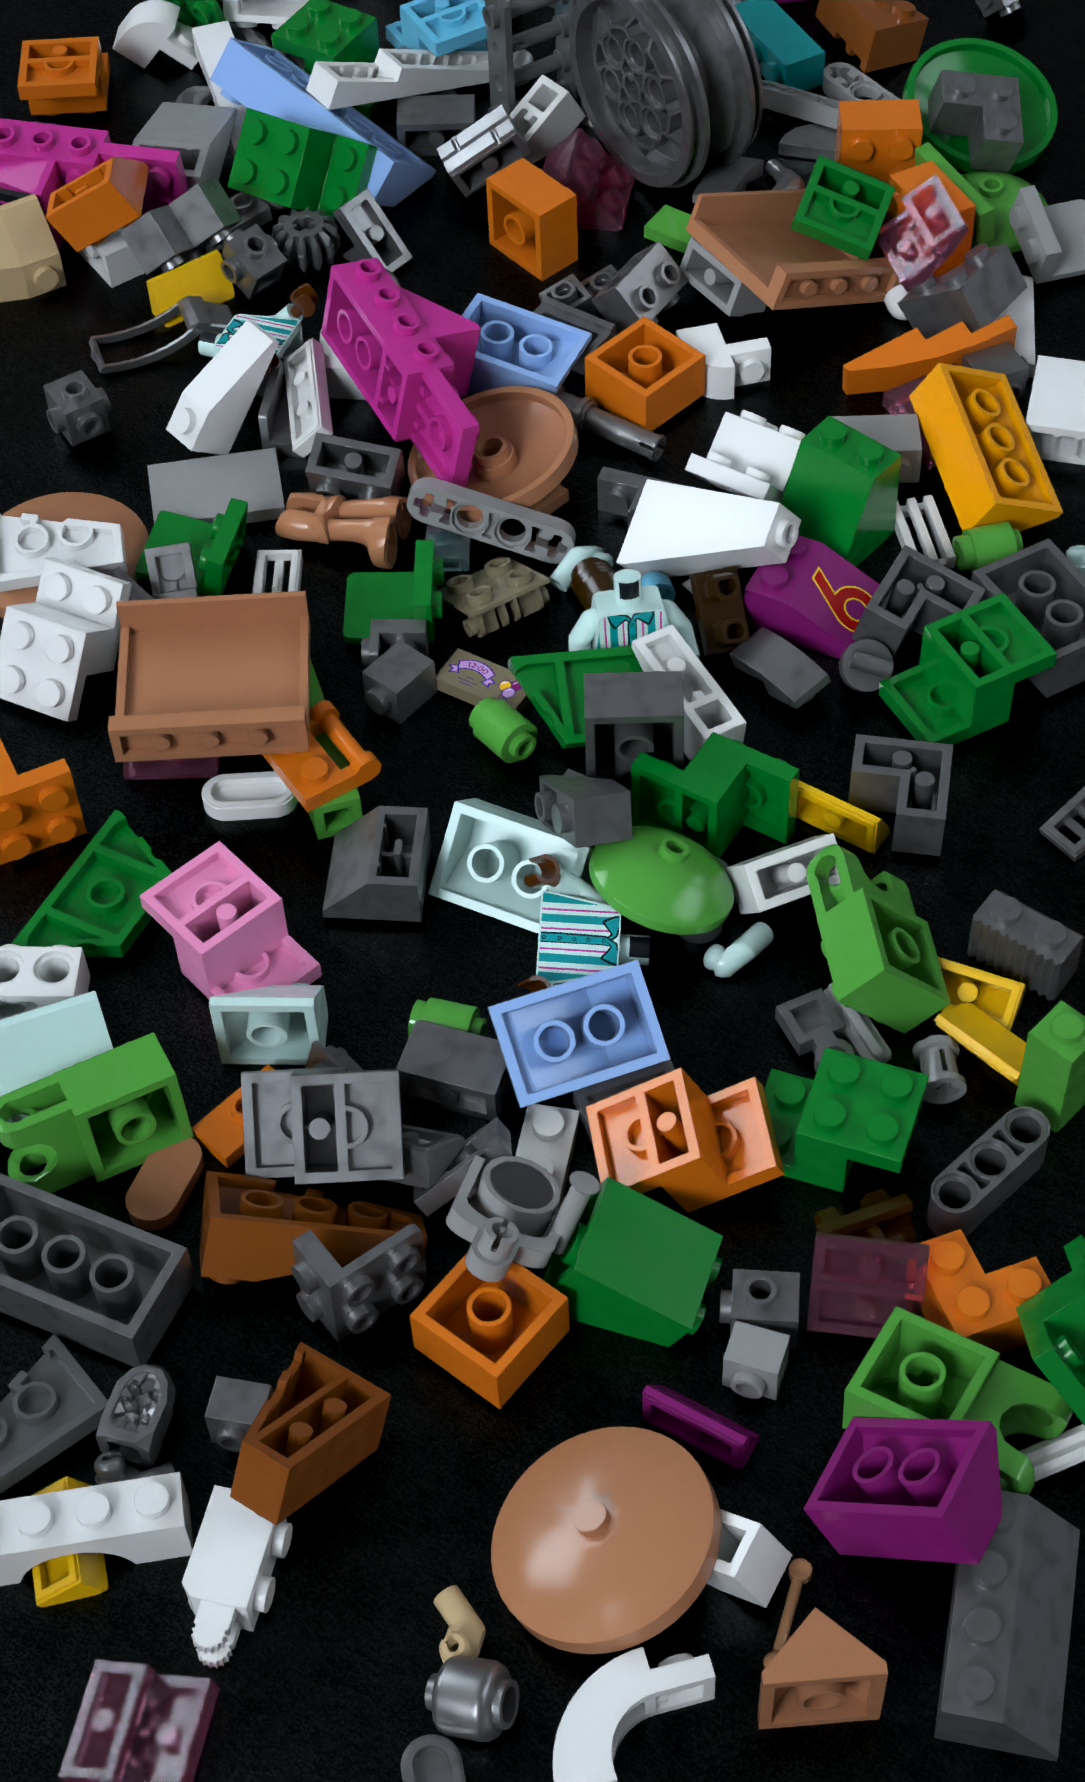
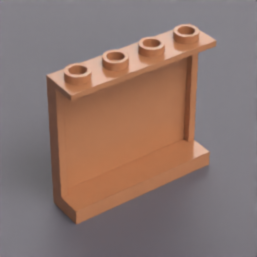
[686,189,908,310]
[108,591,310,763]

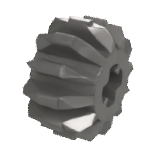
[271,207,340,273]

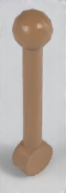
[763,1558,812,1668]

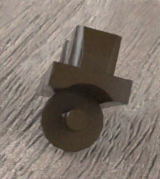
[689,565,750,656]
[814,1188,917,1276]

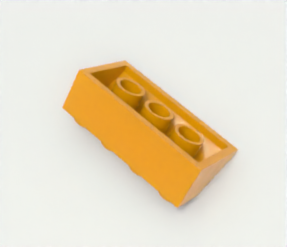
[909,363,1063,532]

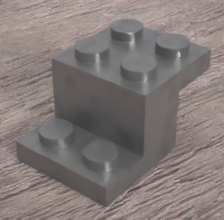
[241,1066,404,1184]

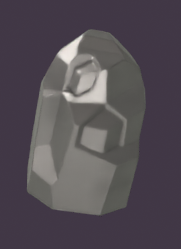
[95,1364,175,1469]

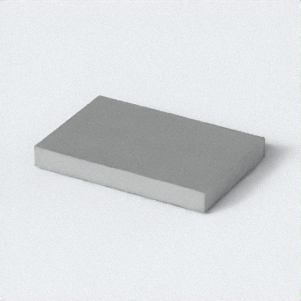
[147,448,285,524]

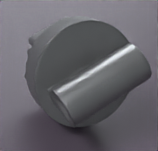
[838,639,894,692]

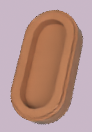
[125,1137,204,1231]

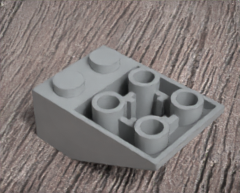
[132,102,238,189]

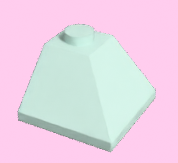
[209,983,328,1065]

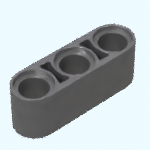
[926,1106,1051,1237]

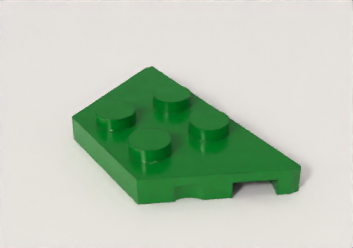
[508,641,687,749]
[11,810,172,958]

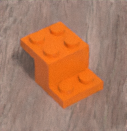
[17,36,110,116]
[0,738,87,865]
[586,1067,785,1213]

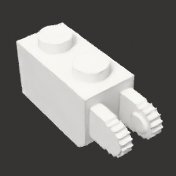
[182,1485,293,1669]

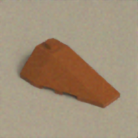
[199,1171,428,1284]

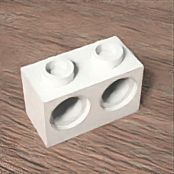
[0,944,91,1019]

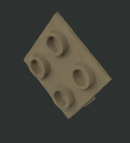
[437,557,550,638]

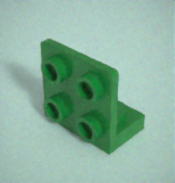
[135,497,248,596]

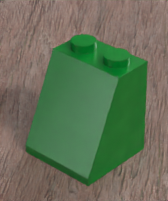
[781,416,902,567]
[543,1177,723,1347]

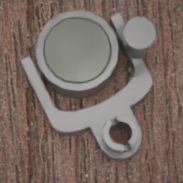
[446,1155,601,1282]

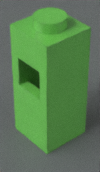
[1014,1000,1085,1133]

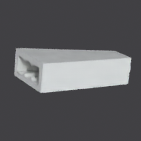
[616,479,801,577]

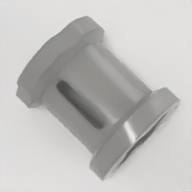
[912,1035,967,1104]

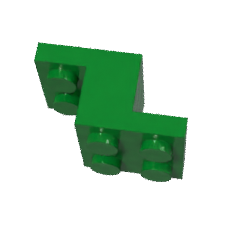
[271,0,393,120]
[227,108,377,220]
[790,155,895,261]
[878,593,1057,745]
[631,732,800,858]
[764,1047,929,1193]
[1016,1234,1085,1425]

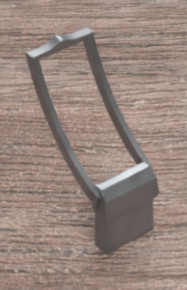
[89,296,233,374]

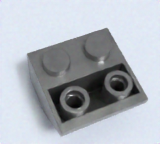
[322,806,432,922]

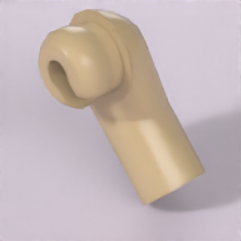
[433,1585,486,1663]

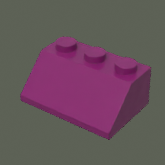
[803,1417,1002,1565]

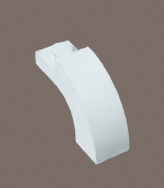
[553,1647,716,1782]

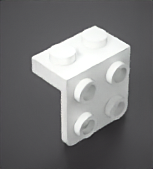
[219,0,309,29]

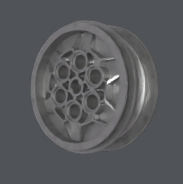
[569,0,763,188]

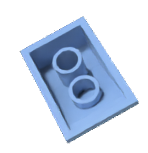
[461,293,592,394]
[488,959,670,1108]

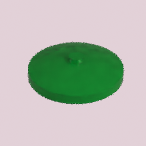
[903,38,1058,174]

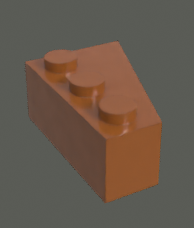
[815,0,929,73]
[230,1342,391,1526]

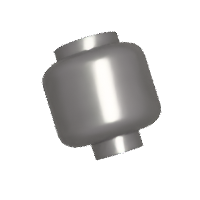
[425,1656,520,1742]

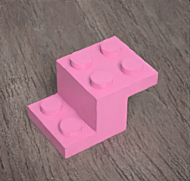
[139,841,322,999]

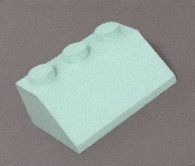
[428,798,595,934]
[0,991,113,1123]

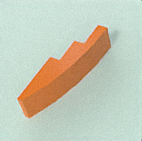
[842,315,1017,395]

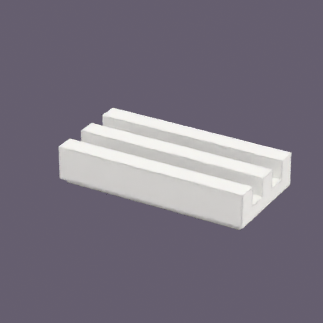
[894,495,956,569]
[252,550,303,594]

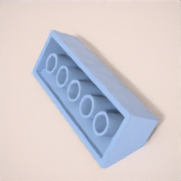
[210,38,436,208]

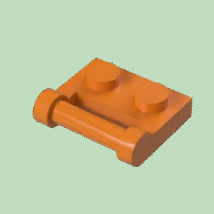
[262,700,381,813]

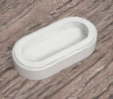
[201,771,298,821]

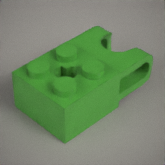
[807,844,951,1034]
[0,1032,195,1193]
[842,1306,1073,1495]

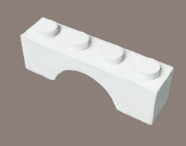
[0,1472,193,1586]

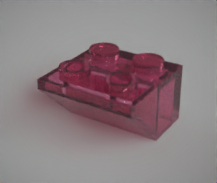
[543,127,635,232]

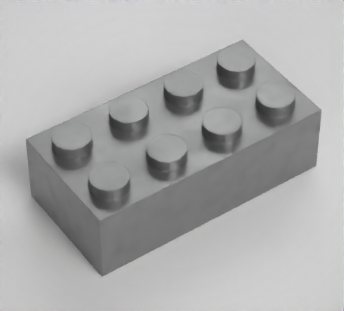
[0,1173,196,1367]

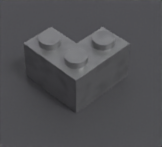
[928,70,1024,173]
[120,178,243,275]
[899,243,1027,339]
[851,545,986,658]
[848,734,953,856]

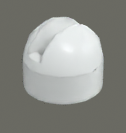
[884,283,912,321]

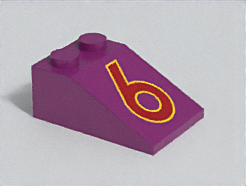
[744,535,880,659]

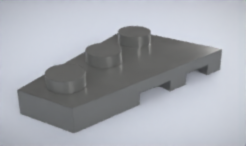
[0,1333,108,1494]

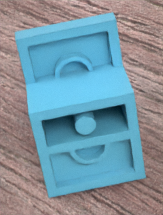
[385,0,487,57]

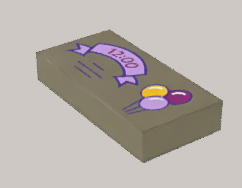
[436,648,530,713]

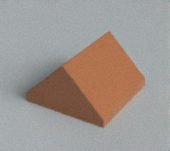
[757,1607,888,1730]

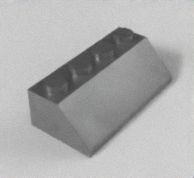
[934,1490,1080,1762]

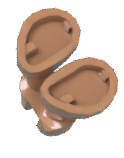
[275,492,412,569]

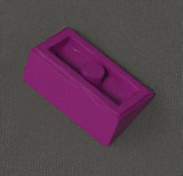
[642,1385,759,1470]

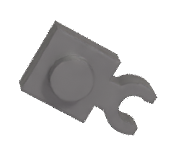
[775,988,855,1073]

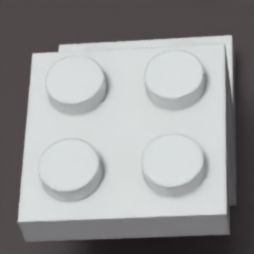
[685,410,805,503]
[0,557,132,722]

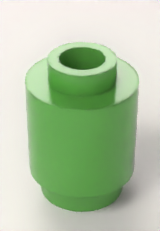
[952,521,1023,573]
[469,697,538,763]
[408,997,487,1038]

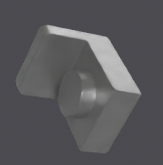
[361,619,429,666]

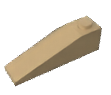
[0,194,67,303]

